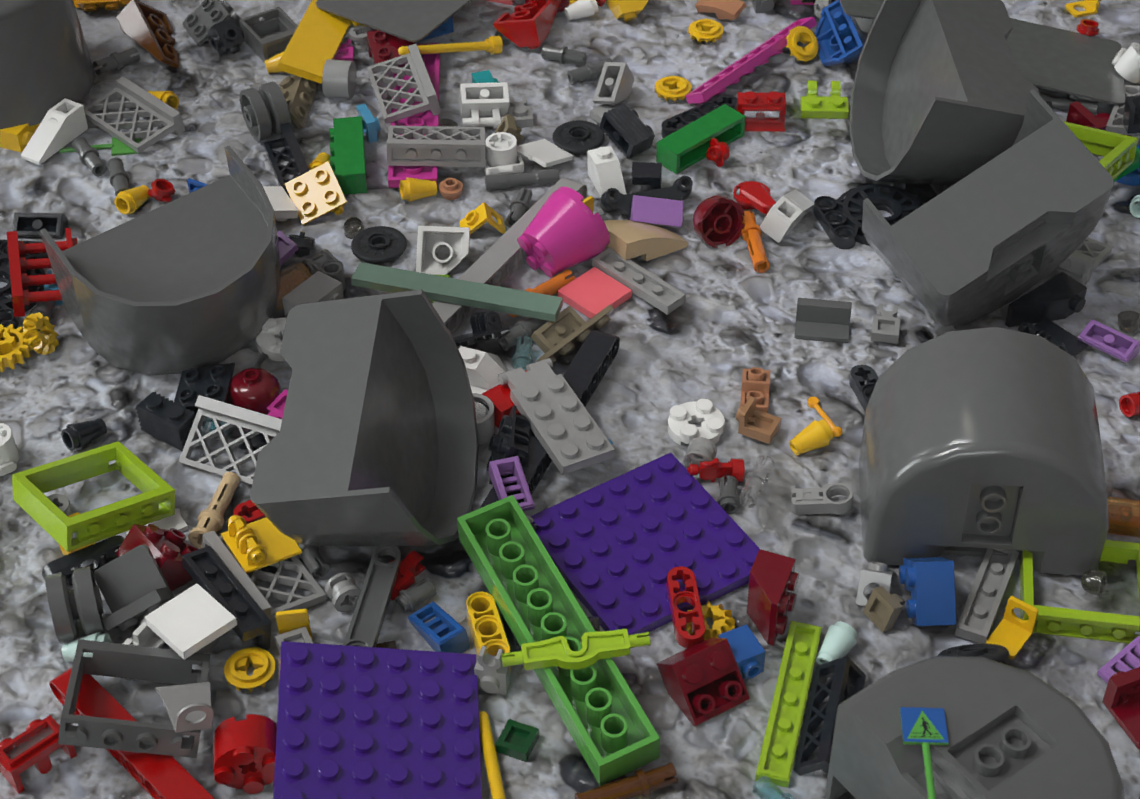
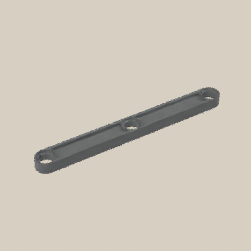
[343,546,401,647]

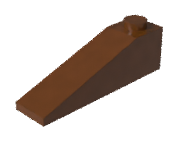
[117,0,180,68]

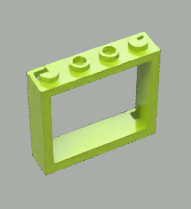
[1063,121,1138,180]
[12,441,175,552]
[1019,540,1140,644]

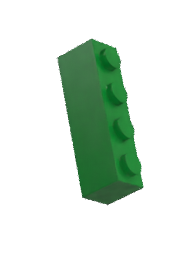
[656,104,745,174]
[329,116,367,195]

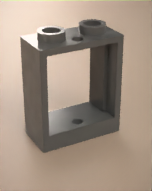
[239,7,298,63]

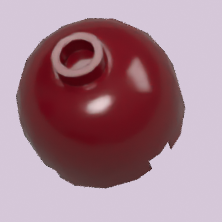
[693,195,745,248]
[227,368,282,415]

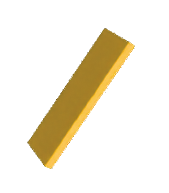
[277,0,352,84]

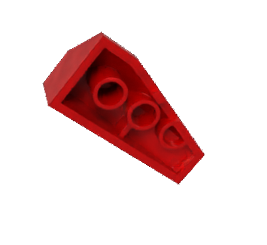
[493,0,561,49]

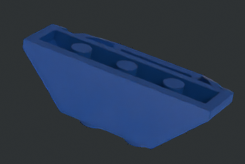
[814,0,865,67]

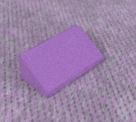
[630,195,683,227]
[1077,319,1140,363]

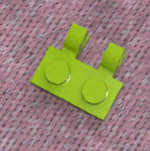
[800,80,849,119]

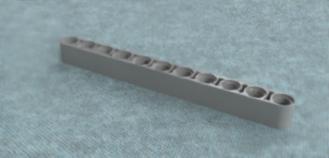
[432,177,588,335]

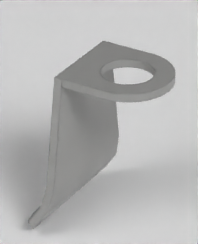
[155,682,214,733]

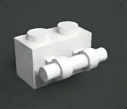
[459,82,509,129]

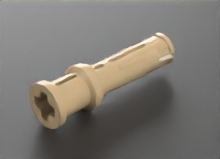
[188,472,241,549]

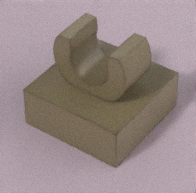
[495,113,523,145]
[863,586,905,633]

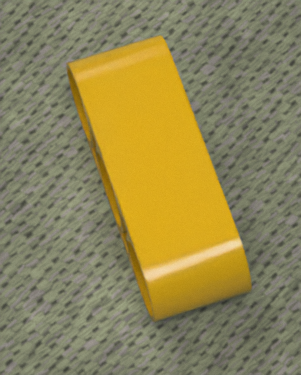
[466,591,511,673]

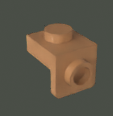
[736,396,782,444]

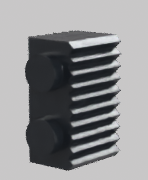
[599,103,655,159]
[135,392,199,451]

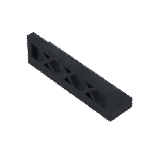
[263,123,309,199]
[182,546,272,651]
[794,656,866,776]

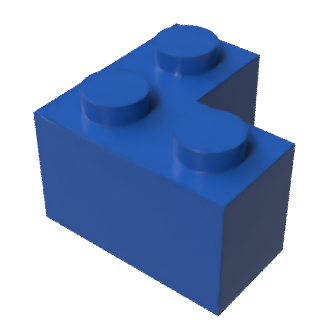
[899,557,956,626]

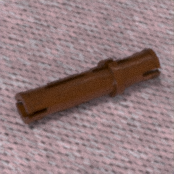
[575,762,678,799]

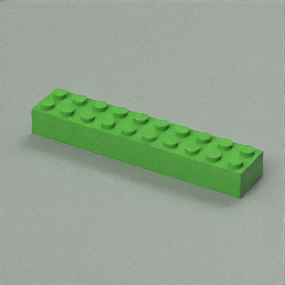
[457,495,660,786]

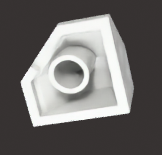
[416,226,470,277]
[458,346,507,390]

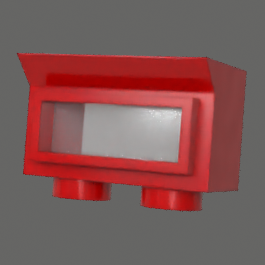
[737,91,786,132]
[0,715,77,794]

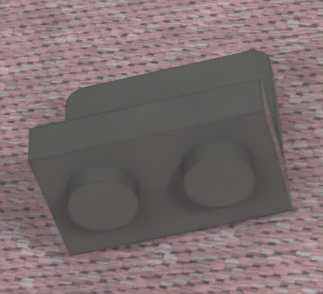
[182,0,241,46]
[93,545,175,632]

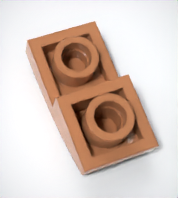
[695,0,746,20]
[740,367,771,413]

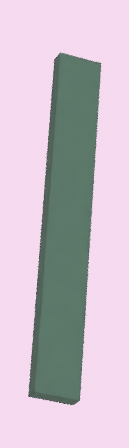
[351,262,563,322]

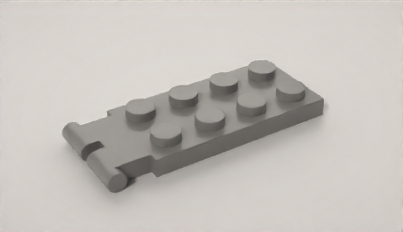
[498,358,615,475]

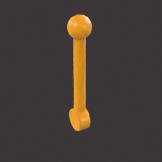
[807,397,843,437]

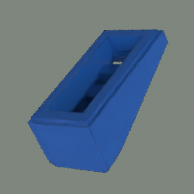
[408,602,470,653]

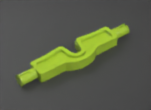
[501,629,651,670]

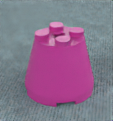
[517,187,610,278]

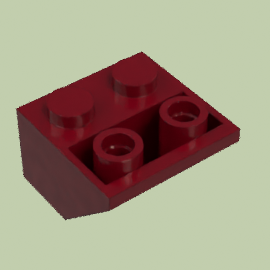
[116,524,198,591]
[747,549,799,646]
[656,637,750,726]

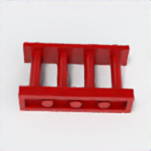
[7,228,78,317]

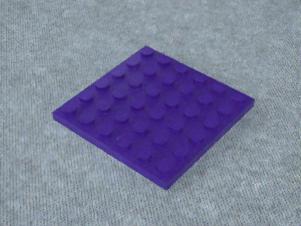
[530,453,760,635]
[273,641,482,799]

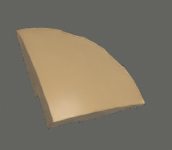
[604,220,688,261]

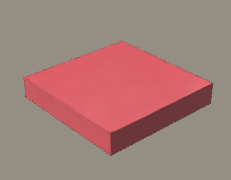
[558,267,632,319]

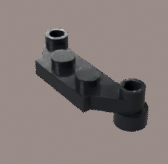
[599,176,693,220]

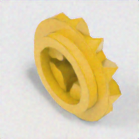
[688,19,724,43]
[785,26,818,63]
[655,76,692,102]
[23,312,59,355]
[686,601,735,640]
[224,647,276,693]

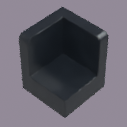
[1123,96,1140,134]
[631,162,662,190]

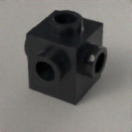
[207,17,245,56]

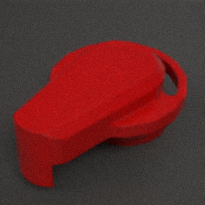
[733,181,776,217]

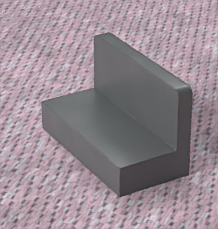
[794,298,852,343]

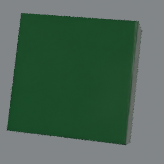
[495,719,539,762]

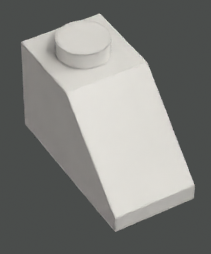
[588,146,627,200]

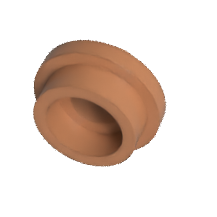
[438,178,463,200]

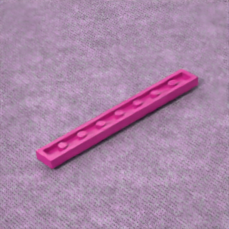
[685,17,817,105]

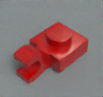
[388,550,425,600]

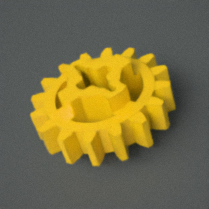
[0,324,33,373]

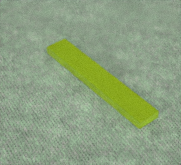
[755,620,822,788]

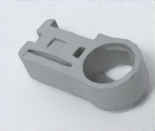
[791,483,853,515]

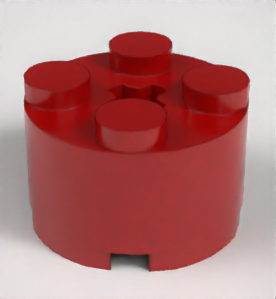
[213,714,277,794]

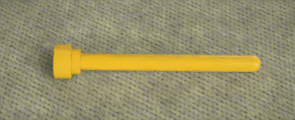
[398,36,503,56]
[479,711,506,799]

